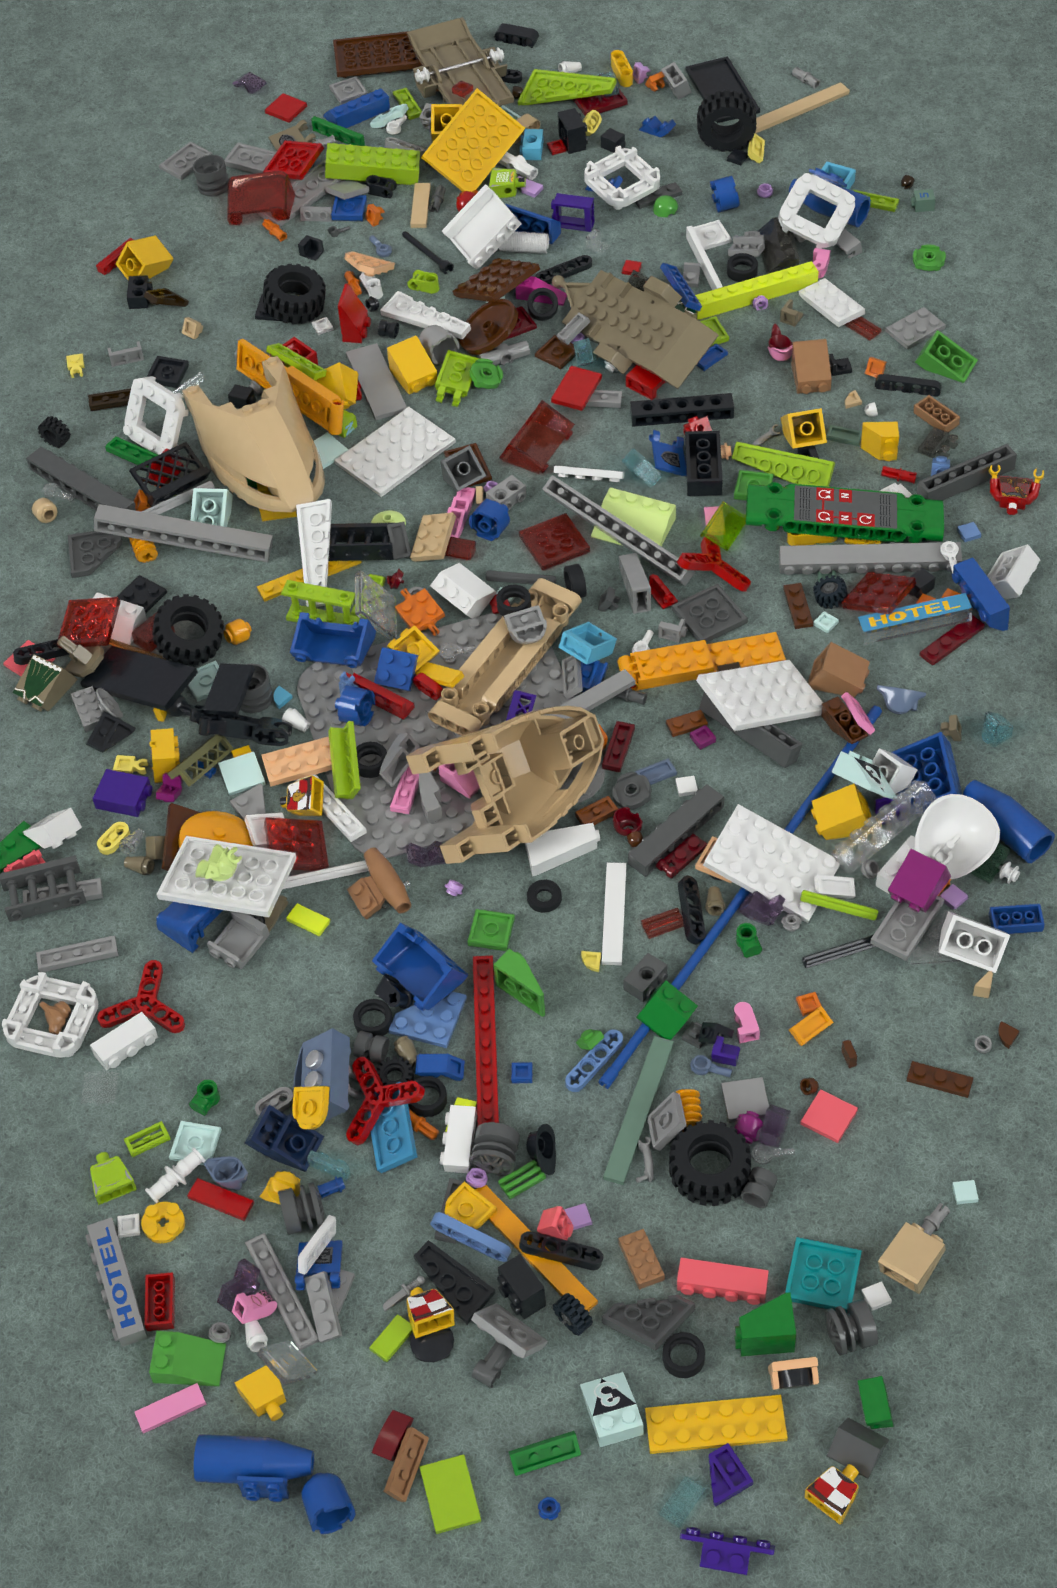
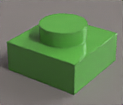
[576,1029,604,1050]

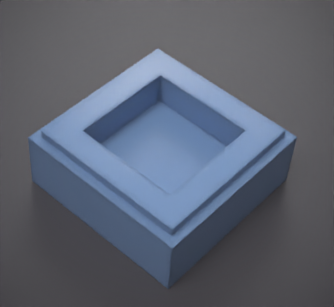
[957,522,981,542]

